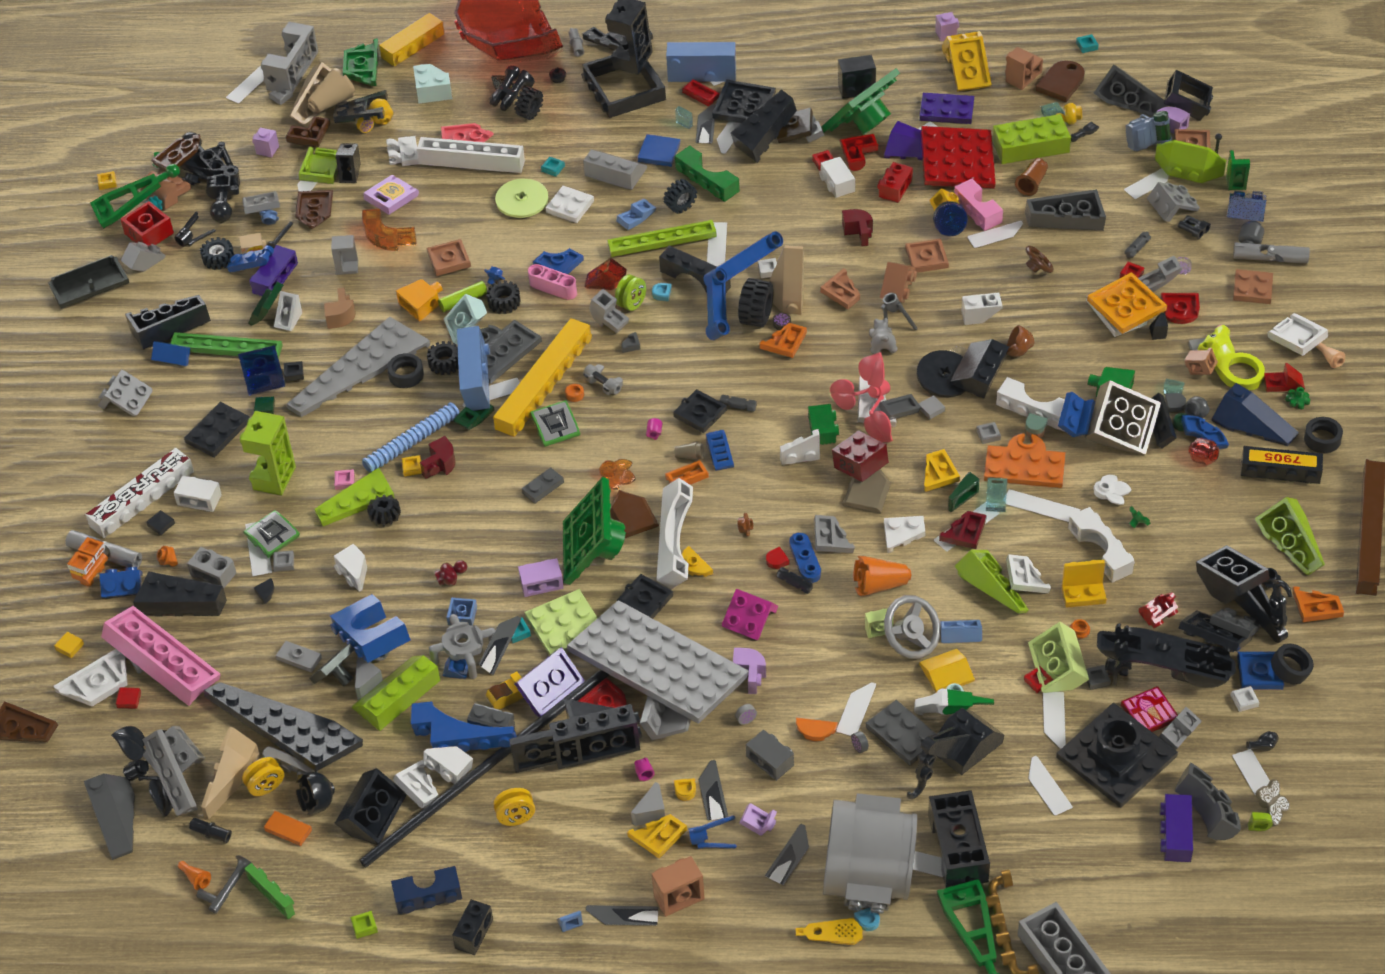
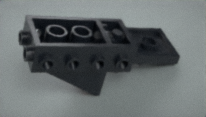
[509,699,642,773]

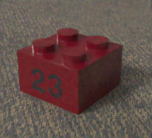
[832,430,889,482]

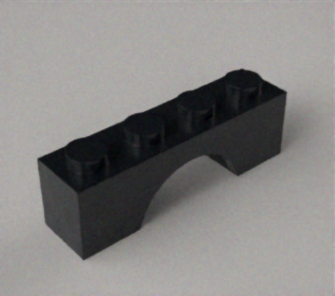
[659,246,731,293]

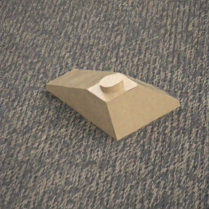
[289,62,332,126]
[201,727,261,820]

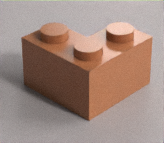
[1005,47,1043,90]
[880,262,917,303]

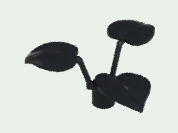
[111,726,173,817]

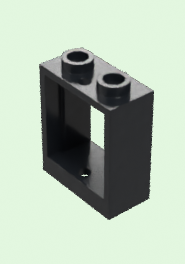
[1163,70,1213,121]

